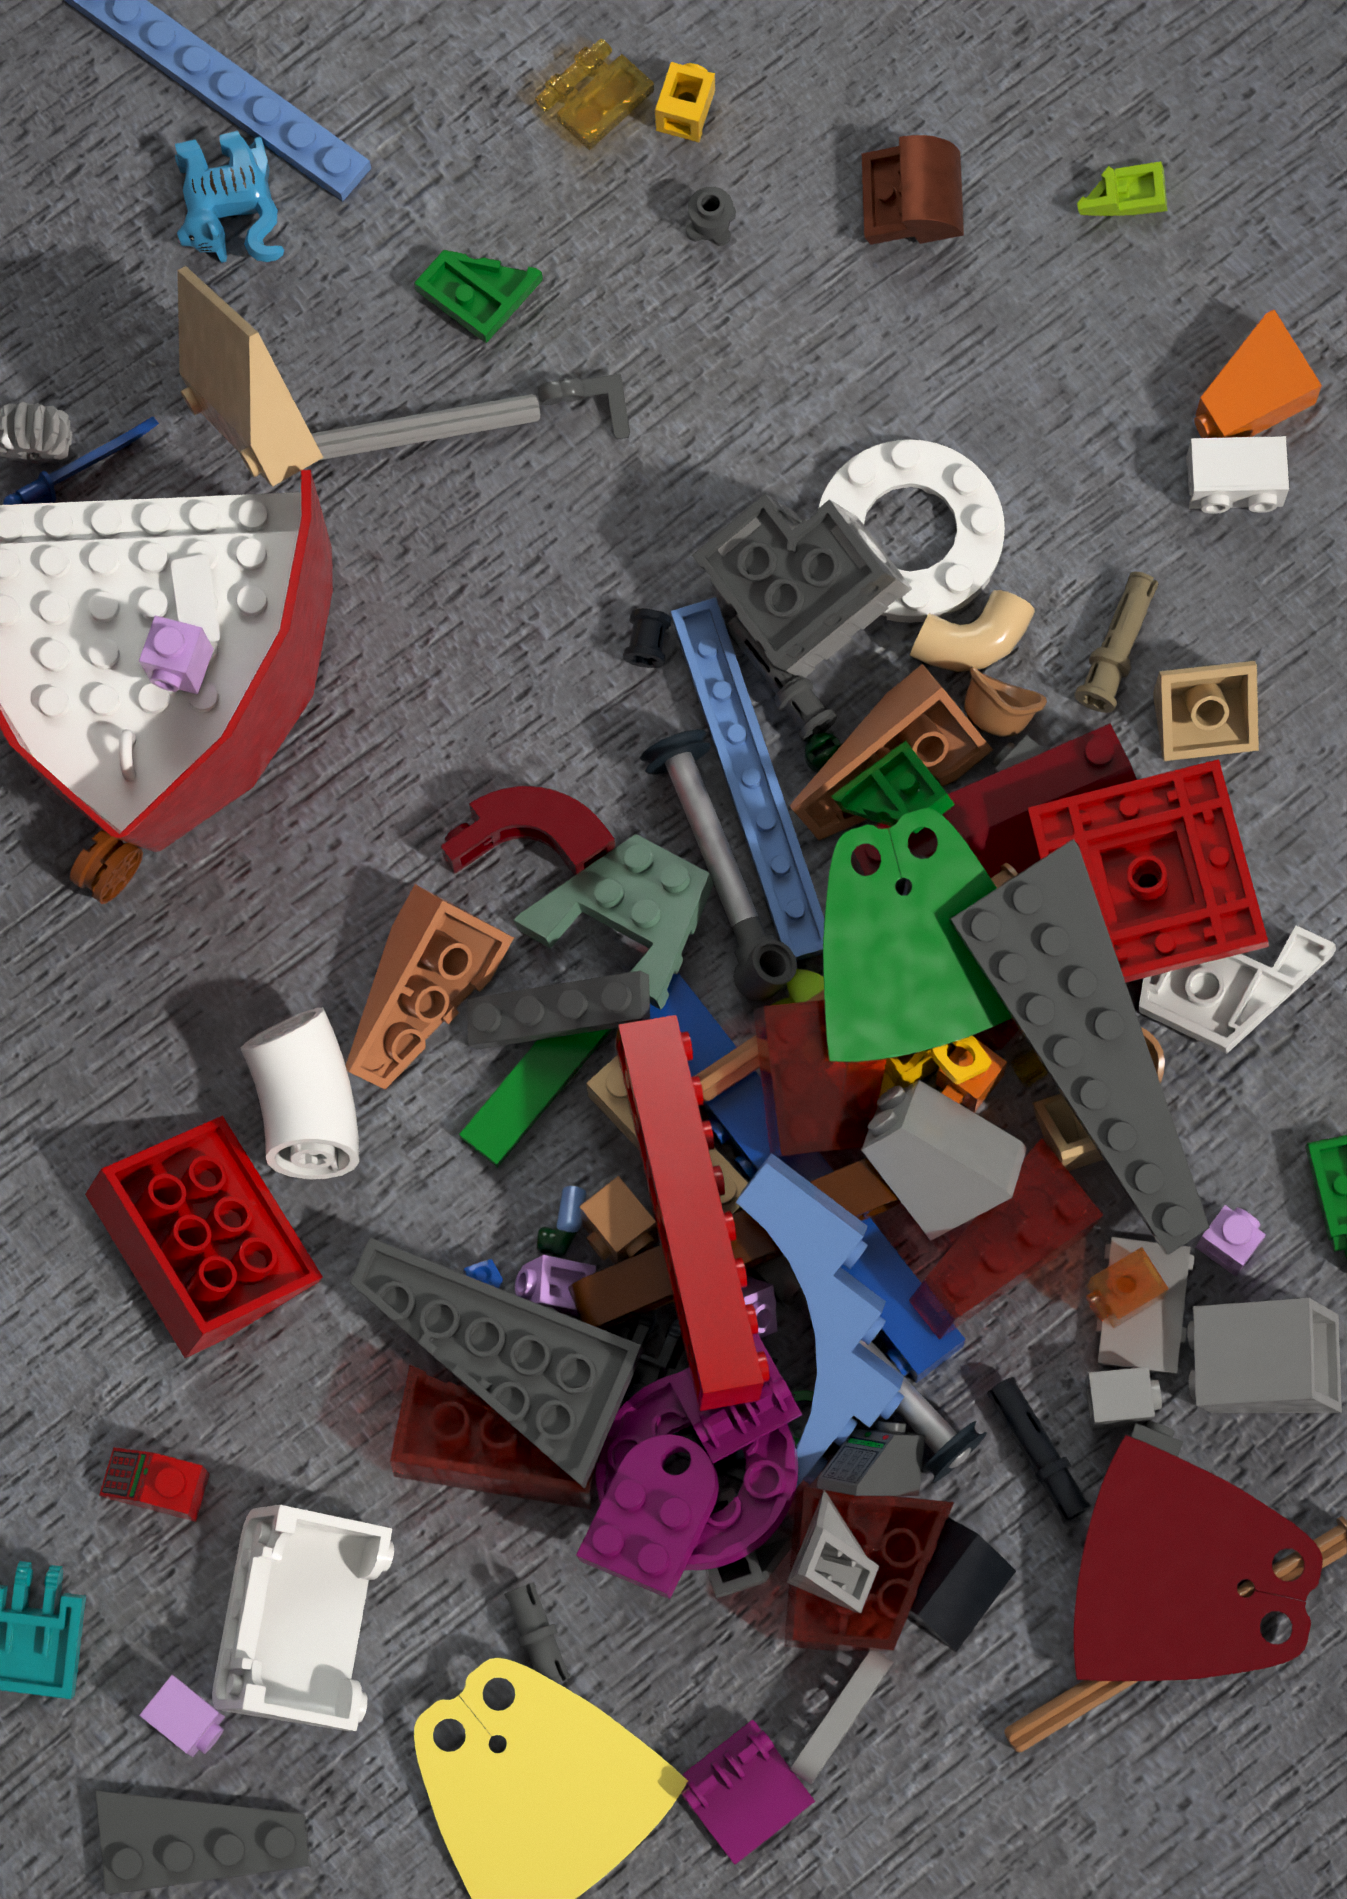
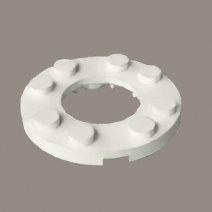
[819,440,1005,623]

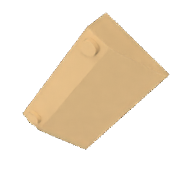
[178,266,323,487]

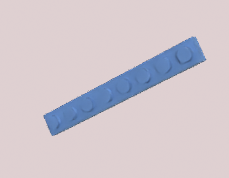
[64,0,371,202]
[671,597,825,962]

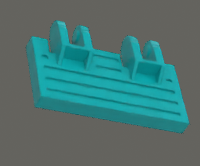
[0,1561,86,1699]

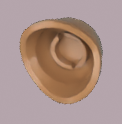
[964,666,1047,737]

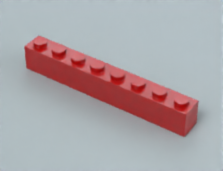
[615,1015,770,1411]

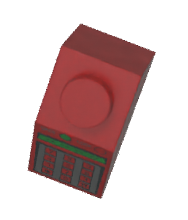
[99,1447,210,1522]

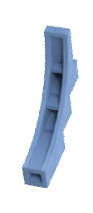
[736,1153,904,1488]

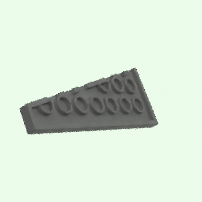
[949,839,1210,1255]

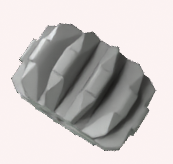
[0,402,72,465]

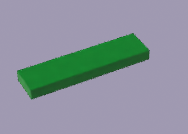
[459,1028,613,1168]

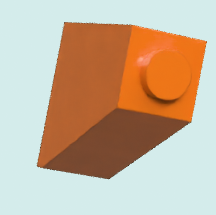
[1194,310,1322,438]

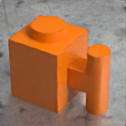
[936,1039,1007,1113]

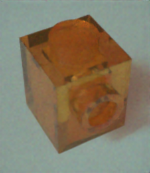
[1086,1247,1169,1328]

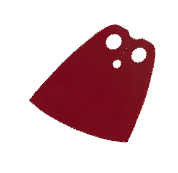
[1074,1435,1323,1681]

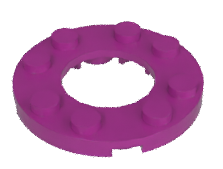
[596,1373,798,1570]

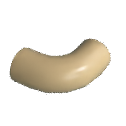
[910,590,1035,672]

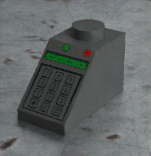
[817,1420,925,1496]

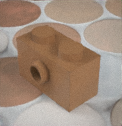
[579,1176,658,1265]

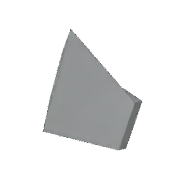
[787,1490,879,1613]

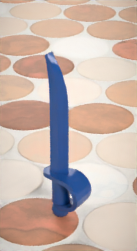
[3,416,159,505]

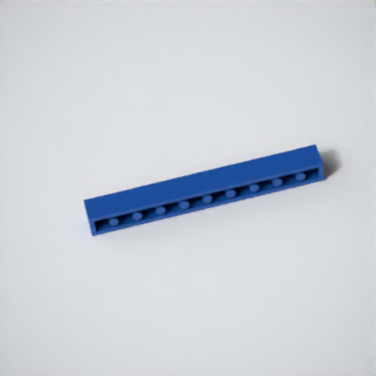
[650,973,965,1383]

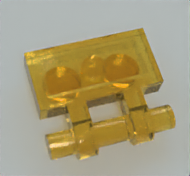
[535,39,654,150]

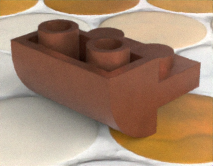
[861,135,964,245]

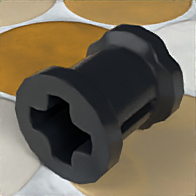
[623,608,672,668]

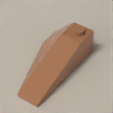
[789,664,993,840]
[345,884,514,1090]

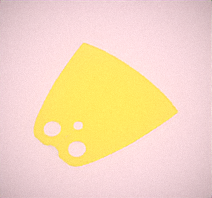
[414,1658,688,1899]

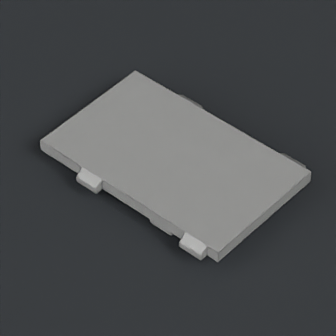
[1096,1237,1194,1375]

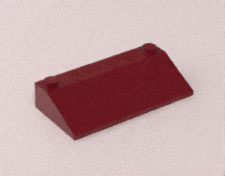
[851,723,1137,878]

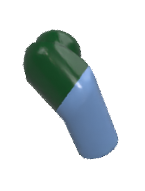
[536,1186,586,1257]

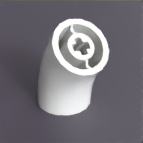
[241,1007,359,1179]

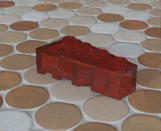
[909,1138,1103,1340]
[390,1365,599,1510]

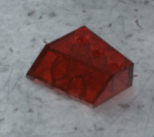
[784,1487,954,1651]

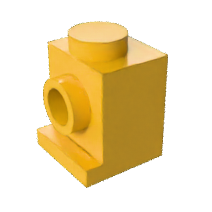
[655,62,715,142]

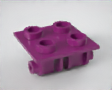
[668,1334,802,1464]
[681,1719,815,1865]

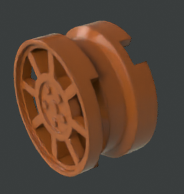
[70,829,143,904]

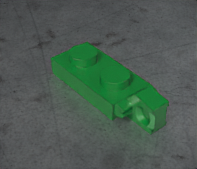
[1305,1135,1347,1260]

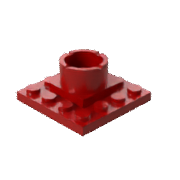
[1028,759,1269,982]

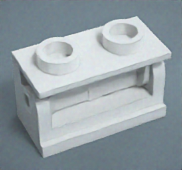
[1186,436,1289,514]

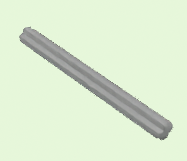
[311,394,541,460]

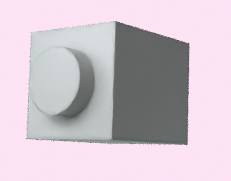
[1085,1367,1162,1430]

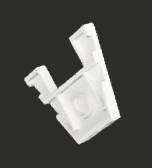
[1139,926,1336,1054]

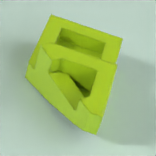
[1077,161,1168,216]

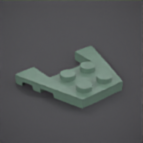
[513,834,714,1010]

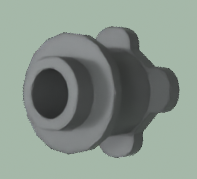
[686,187,736,246]

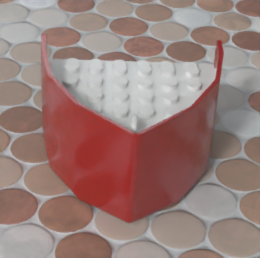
[0,470,333,852]

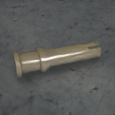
[1074,571,1159,713]

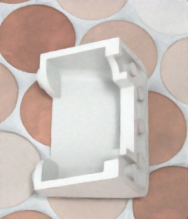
[212,1505,394,1731]

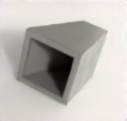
[861,1080,1027,1241]
[1187,1298,1342,1413]

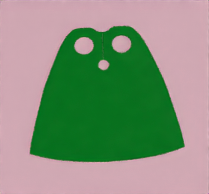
[823,808,1012,1062]

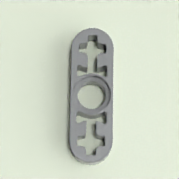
[790,1647,894,1785]

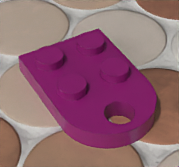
[576,1434,719,1599]

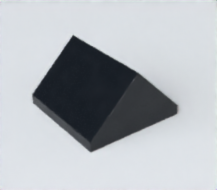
[875,1510,1016,1652]

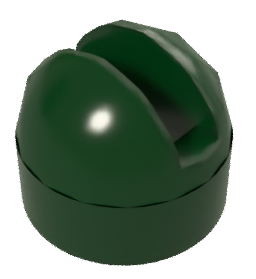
[805,732,842,773]

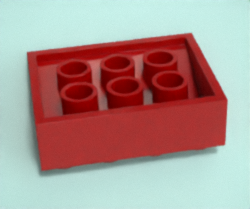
[85,1115,323,1358]

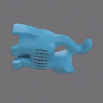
[175,131,284,263]

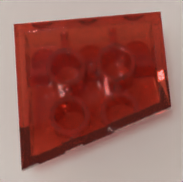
[754,1000,887,1157]

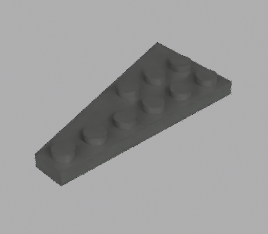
[350,1237,644,1489]

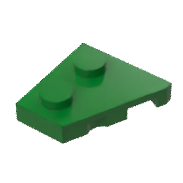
[414,250,543,343]
[831,741,955,834]

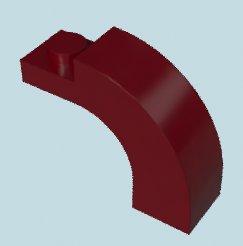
[441,786,616,876]

